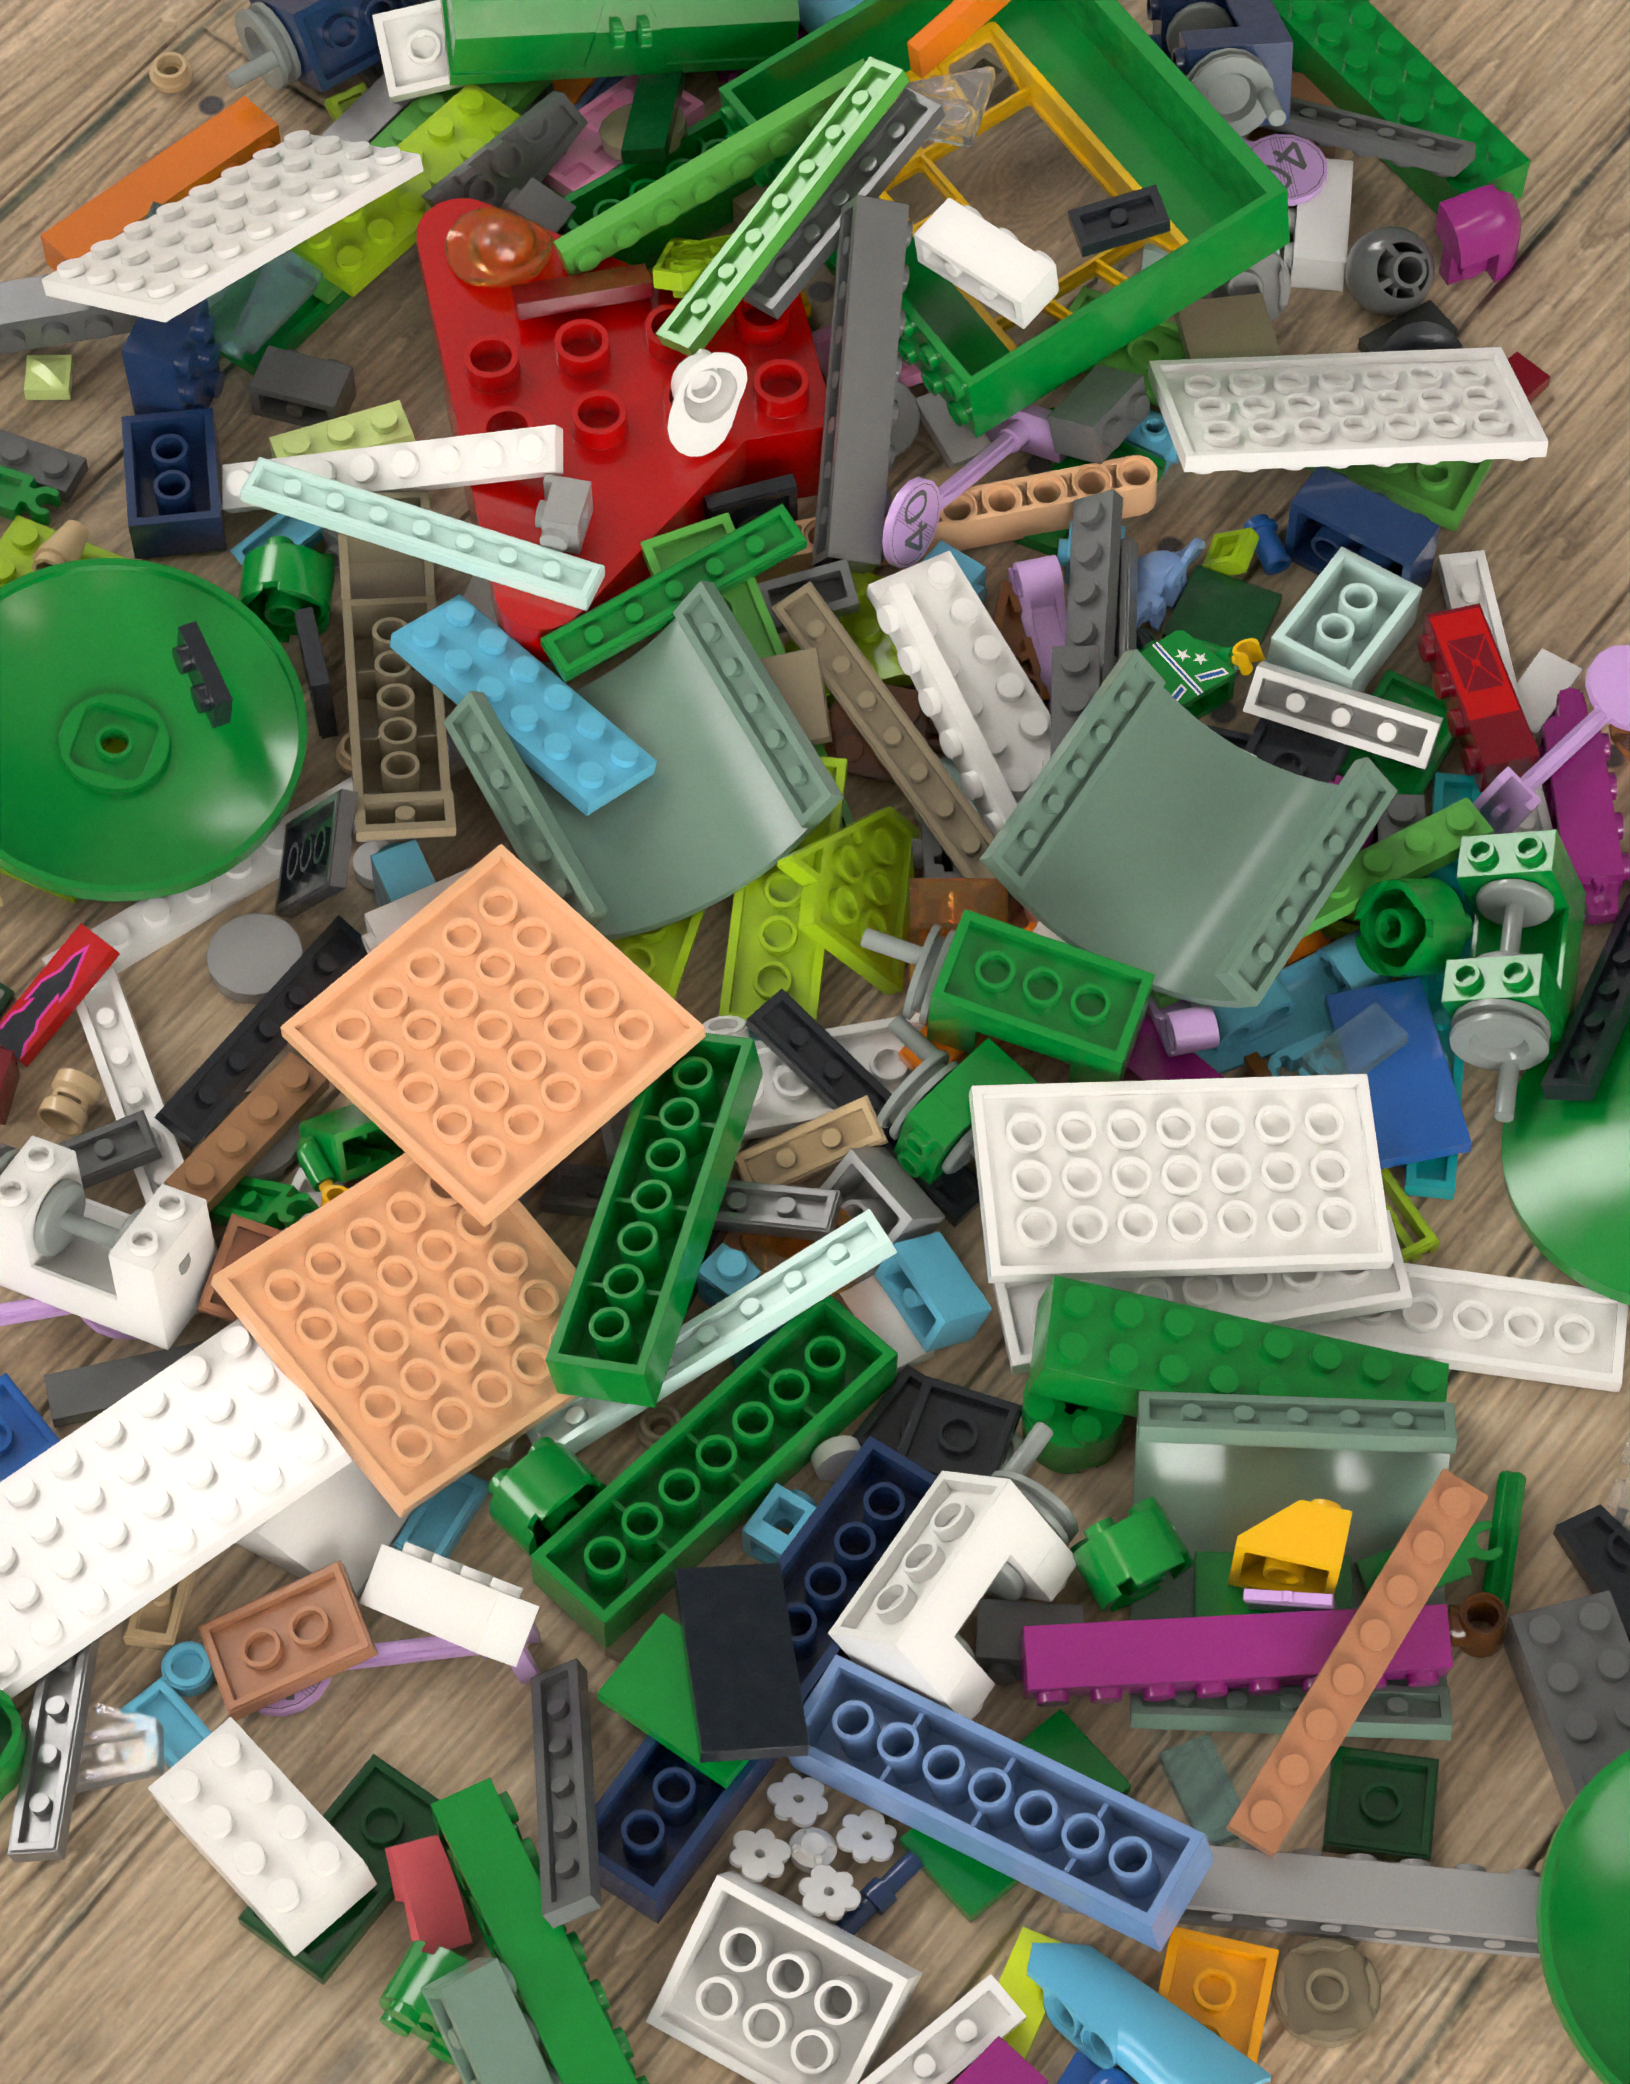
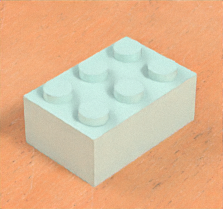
[1267,546,1422,692]

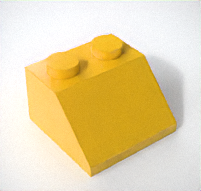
[1228,1499,1353,1597]

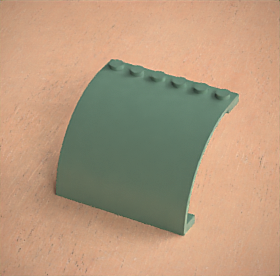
[443,580,844,940]
[980,649,1397,1008]
[1130,1391,1457,1741]

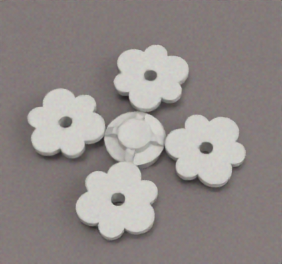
[729,1773,897,1920]

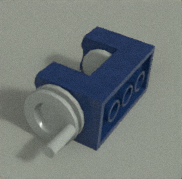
[226,0,435,92]
[1146,0,1293,136]

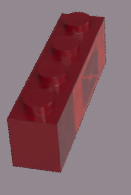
[1417,603,1540,793]

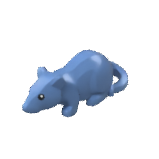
[1137,537,1206,632]

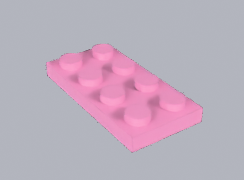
[542,75,705,197]

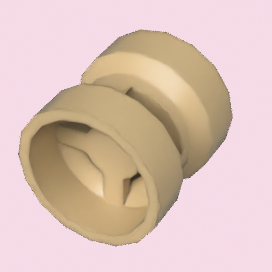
[37,1068,102,1137]

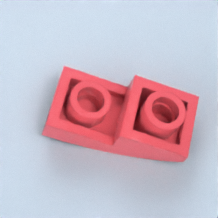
[385,1835,472,1954]

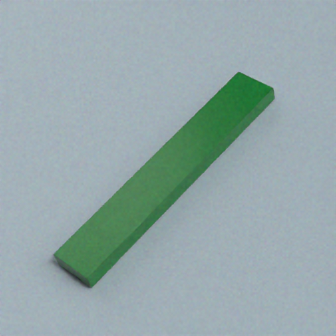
[540,504,807,682]

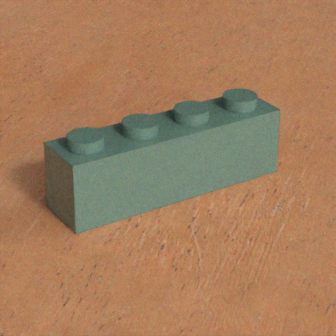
[421,1958,561,2084]

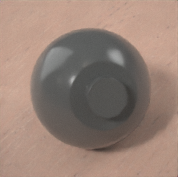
[1345,226,1435,316]

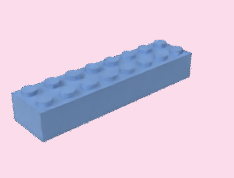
[788,1654,1214,1952]

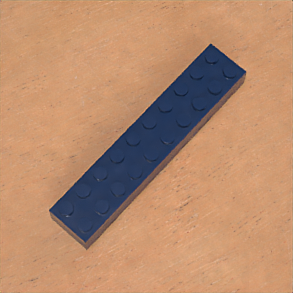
[595,1436,937,1924]

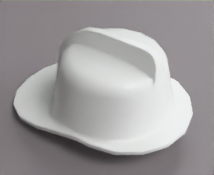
[667,349,748,457]

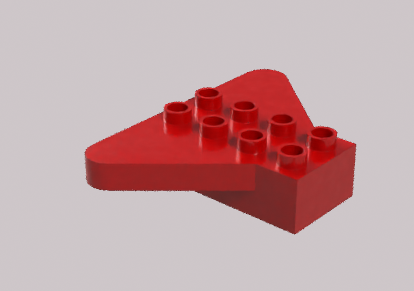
[417,198,826,662]

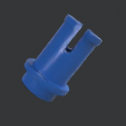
[1243,514,1292,575]

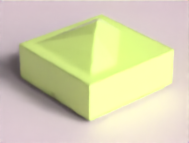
[24,355,74,400]

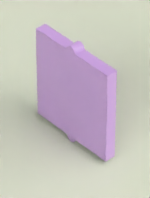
[1243,1589,1336,1612]

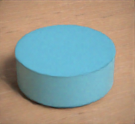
[161,1641,215,1697]

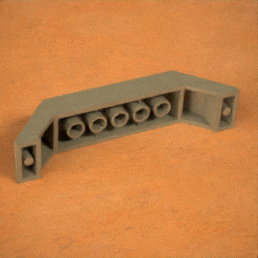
[338,491,456,842]

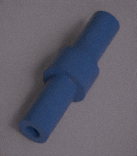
[834,1851,923,1935]

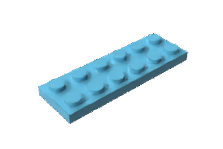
[389,594,657,816]

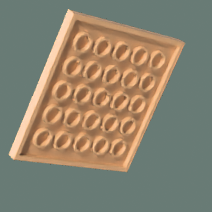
[280,844,706,1227]
[211,1153,576,1518]

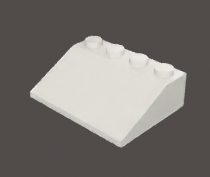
[236,1449,415,1598]
[646,1870,922,2084]

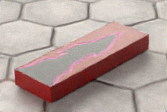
[0,923,120,1067]

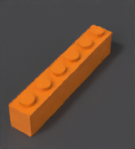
[40,96,281,271]

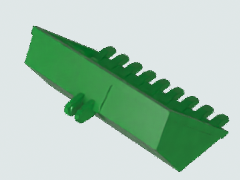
[440,0,800,86]

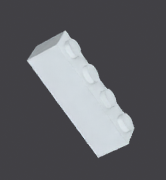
[1243,661,1443,769]
[359,1542,540,1667]

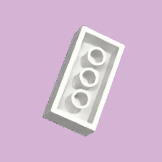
[148,1717,377,1957]

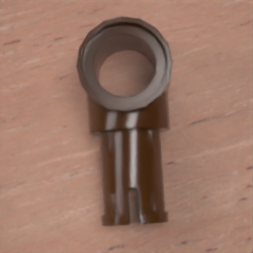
[1447,1592,1507,1658]

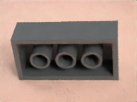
[1503,1590,1630,1811]

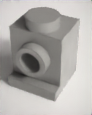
[535,473,593,555]

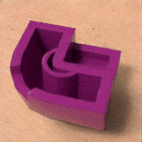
[1435,184,1522,285]

